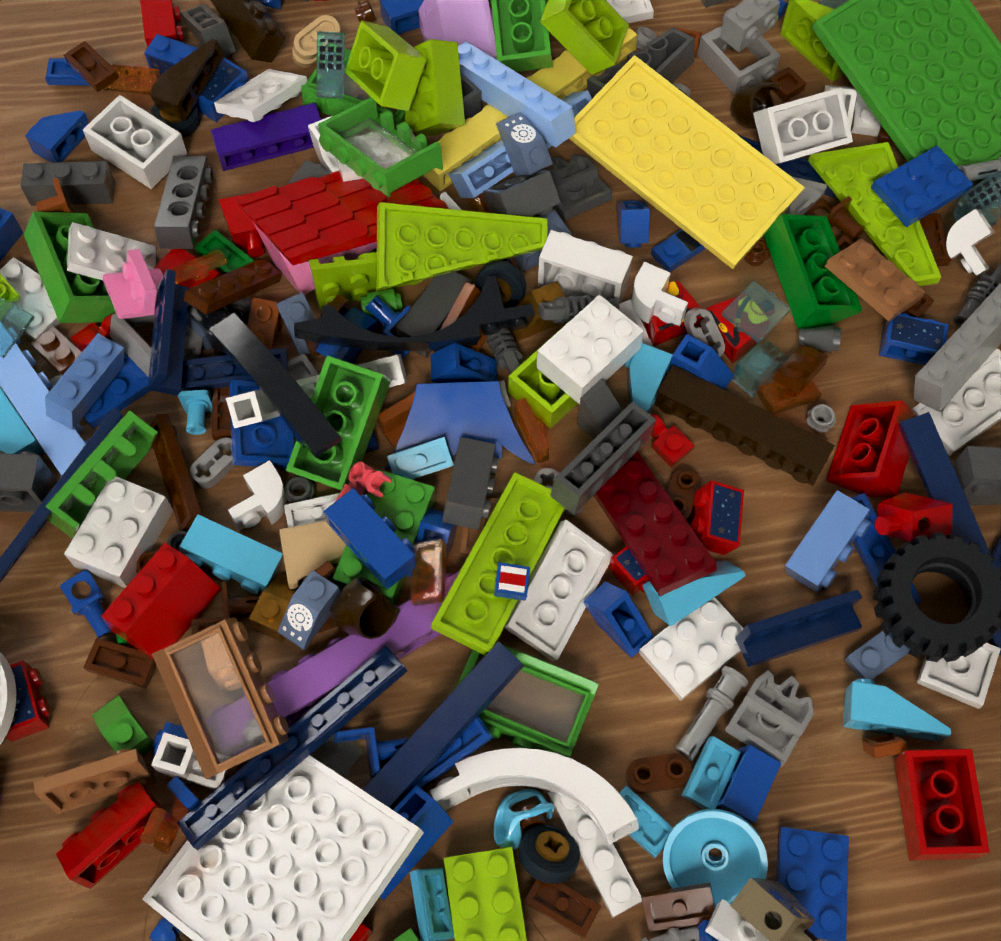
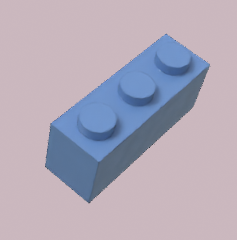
[45,333,124,430]
[785,490,871,593]

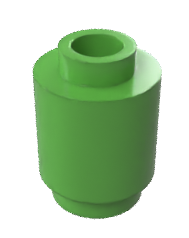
[360,288,403,320]

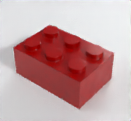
[894,749,990,861]

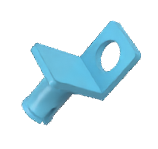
[178,389,212,435]

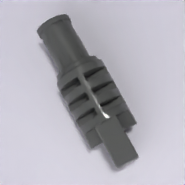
[954,264,1001,328]
[538,295,619,323]
[487,328,524,374]

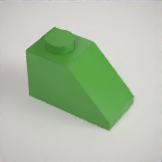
[92,695,154,756]

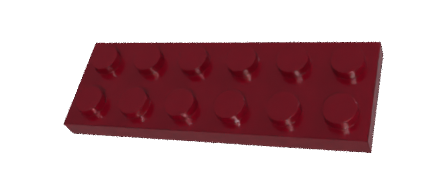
[573,452,717,596]

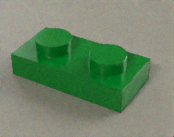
[195,230,254,274]

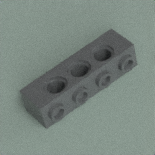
[154,156,214,249]
[550,401,656,515]

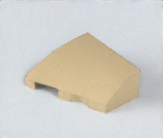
[279,521,346,590]

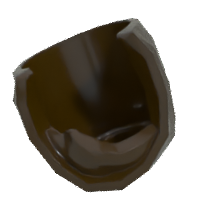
[730,82,781,129]
[329,577,401,639]

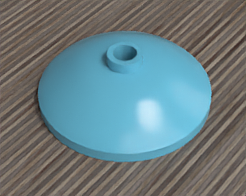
[663,809,768,906]

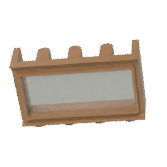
[152,618,289,779]

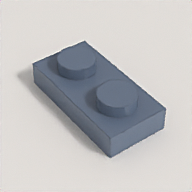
[275,292,315,356]
[845,631,910,680]

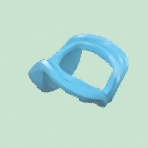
[493,788,555,850]

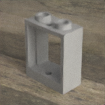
[697,26,780,95]
[110,314,203,377]

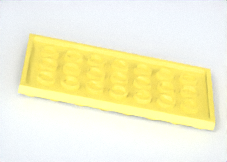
[569,55,805,269]

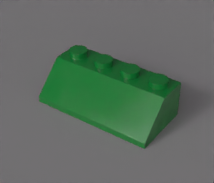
[764,214,862,328]

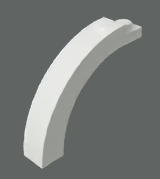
[226,354,408,428]
[430,748,639,845]

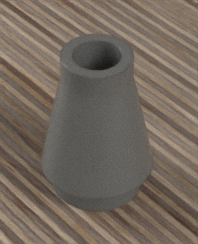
[798,325,842,354]

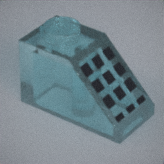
[317,31,345,99]
[953,171,1001,226]
[732,342,789,398]

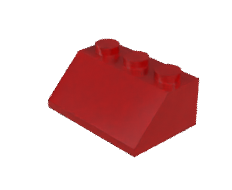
[826,400,916,497]
[101,542,221,661]
[56,781,171,889]

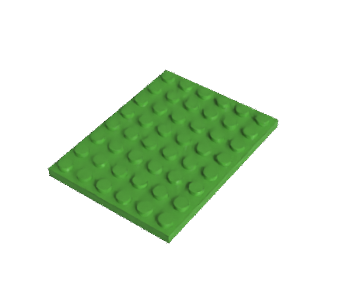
[811,0,1001,167]

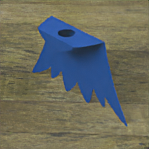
[385,381,536,470]

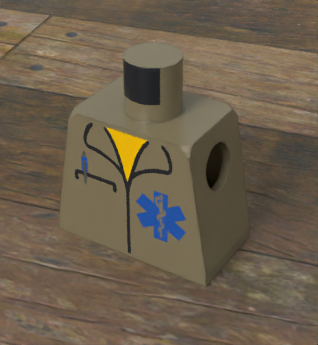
[730,877,820,941]

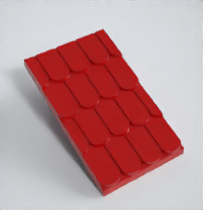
[236,171,449,296]

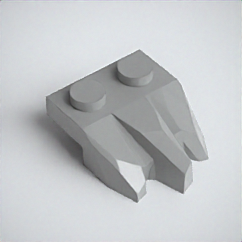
[725,670,814,767]

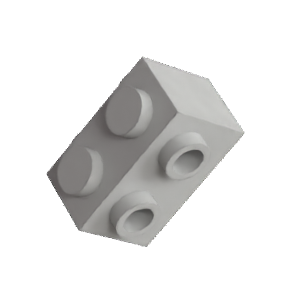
[720,0,781,52]

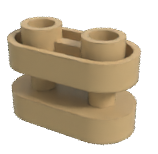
[292,15,340,68]

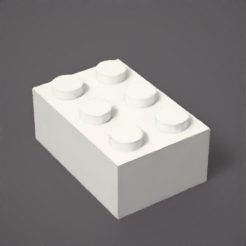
[753,87,853,164]
[83,95,187,189]
[537,230,633,304]
[537,294,644,405]
[64,476,173,588]

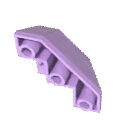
[418,0,497,60]

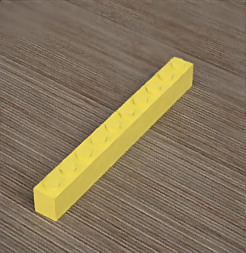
[423,27,638,191]

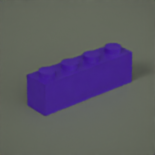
[211,103,321,171]

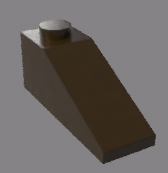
[149,39,225,120]

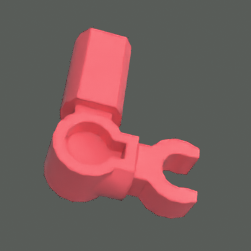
[334,461,392,503]

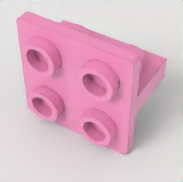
[103,249,163,319]

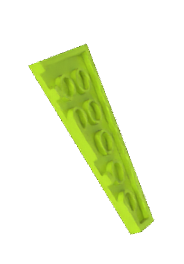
[808,142,941,286]
[376,202,548,291]
[308,252,472,310]

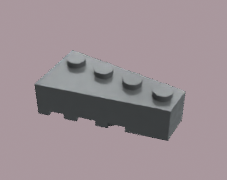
[587,27,695,99]
[952,446,1001,506]

